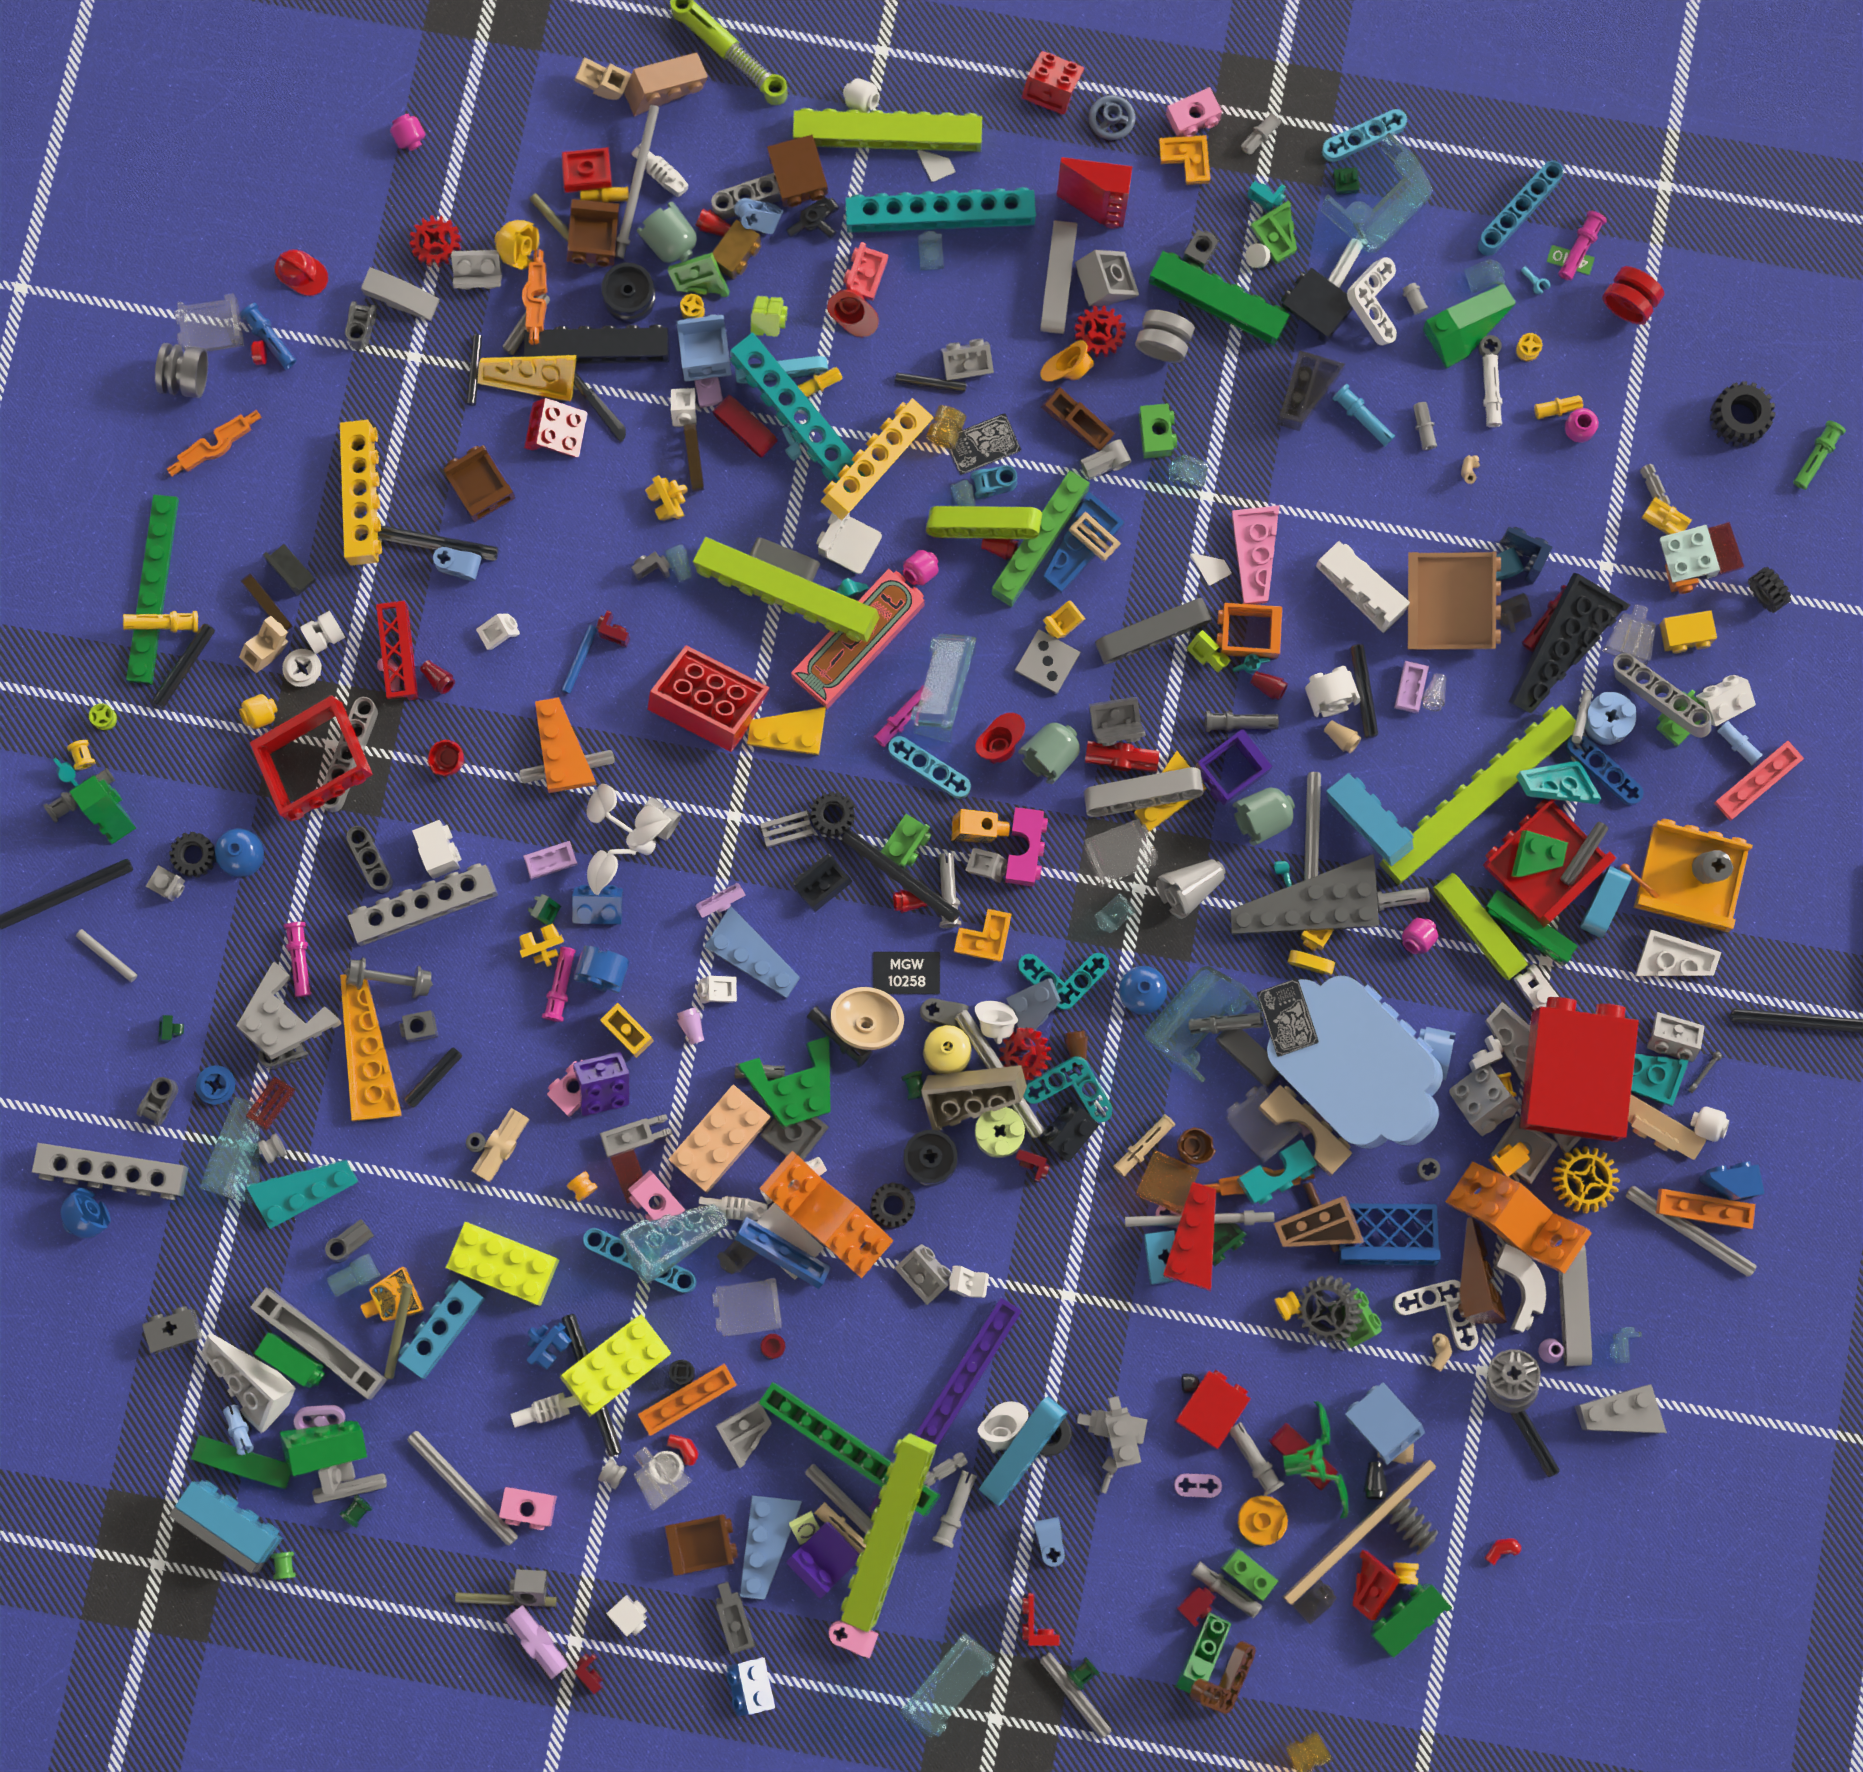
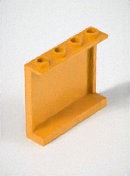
[1633,819,1753,932]

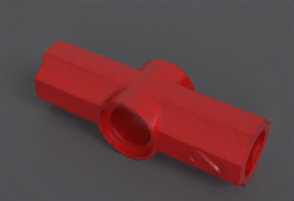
[1085,741,1160,773]

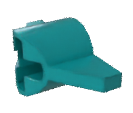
[837,578,869,598]
[1232,654,1270,674]
[53,757,79,787]

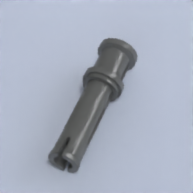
[1204,711,1279,732]
[43,768,116,823]

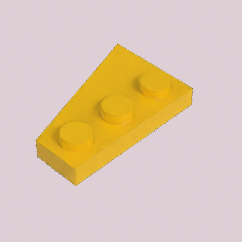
[747,707,826,755]
[1134,751,1206,833]

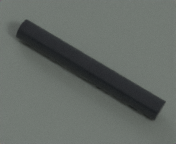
[466,334,483,406]
[895,372,967,392]

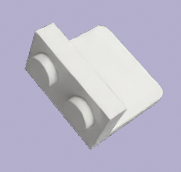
[816,513,882,574]

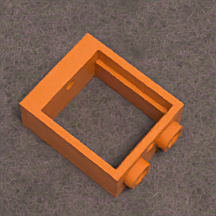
[1216,603,1282,659]

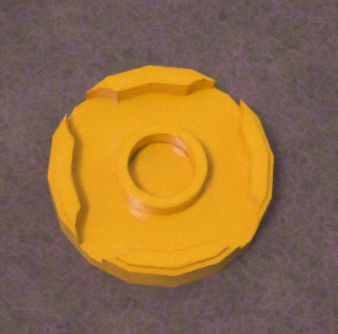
[1237,1495,1288,1546]

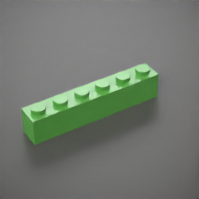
[992,470,1090,607]

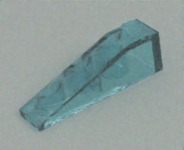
[200,1097,260,1205]
[620,1204,729,1284]

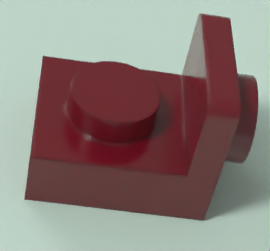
[596,610,630,648]
[1015,1149,1050,1183]
[574,1654,603,1694]

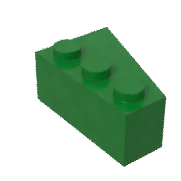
[69,775,136,844]
[279,1421,367,1476]
[1370,1583,1453,1658]

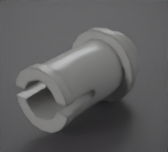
[1402,283,1428,315]

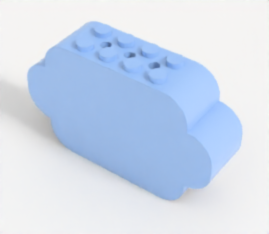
[1267,976,1443,1149]

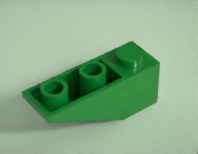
[1175,1612,1232,1694]

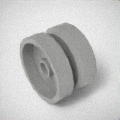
[1135,310,1195,363]

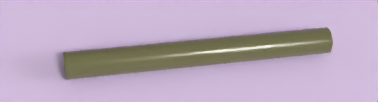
[529,193,596,268]
[384,1283,413,1379]
[455,1592,557,1607]

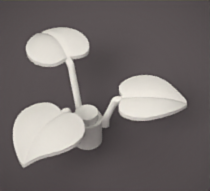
[587,784,671,896]

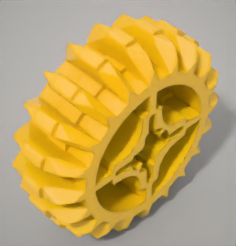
[1552,1146,1620,1214]

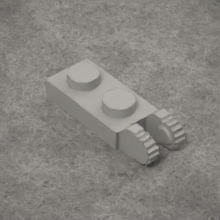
[600,1114,673,1158]

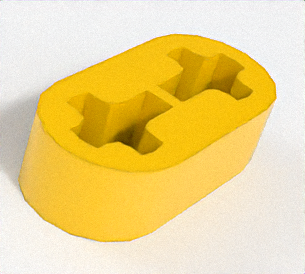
[1288,950,1335,975]

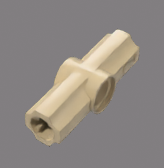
[472,1108,529,1182]

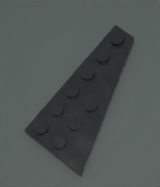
[1509,573,1630,713]

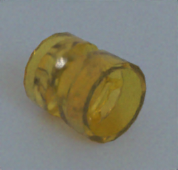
[926,405,967,449]
[1285,1731,1332,1772]

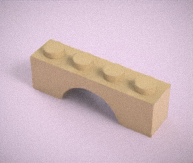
[1258,1085,1352,1177]

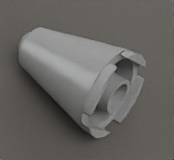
[1156,859,1225,919]

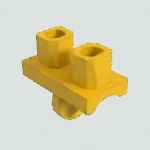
[645,475,688,521]
[1642,497,1691,535]
[519,924,564,967]

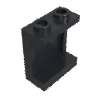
[1281,267,1353,344]

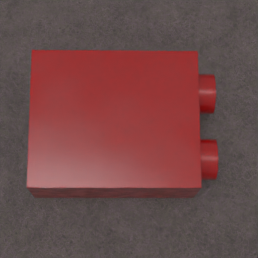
[1519,997,1639,1142]

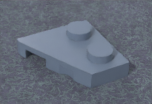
[1006,978,1061,1040]

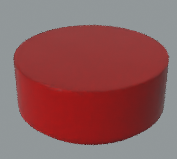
[251,340,267,365]

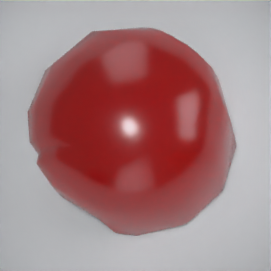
[427,740,464,777]

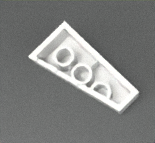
[1316,541,1410,633]

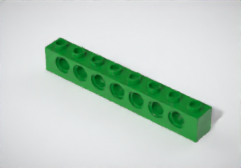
[759,1382,941,1516]

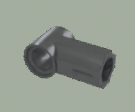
[325,1219,374,1263]

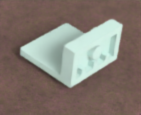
[1660,525,1720,583]

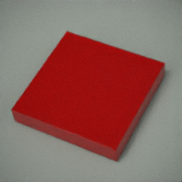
[562,148,612,193]

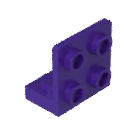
[573,1052,629,1116]
[786,1522,860,1599]

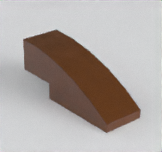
[1041,387,1115,451]

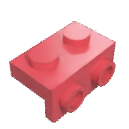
[843,242,888,301]

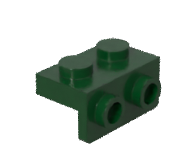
[1212,1213,1247,1267]

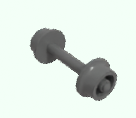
[344,957,433,998]

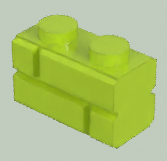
[751,296,788,337]

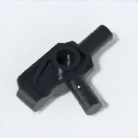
[786,197,840,239]

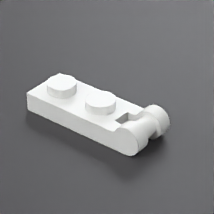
[1514,964,1559,1009]

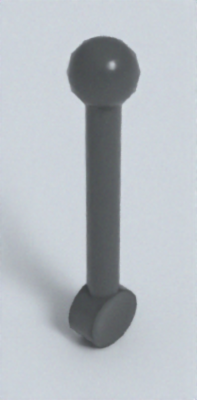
[1688,1051,1722,1094]

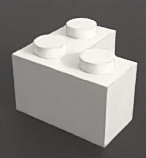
[413,820,462,879]

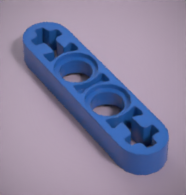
[1566,735,1644,806]

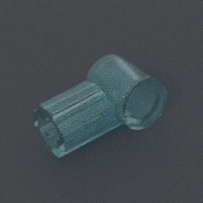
[327,1254,381,1297]

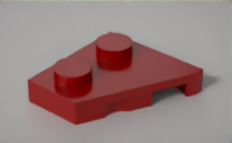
[1352,1550,1401,1621]

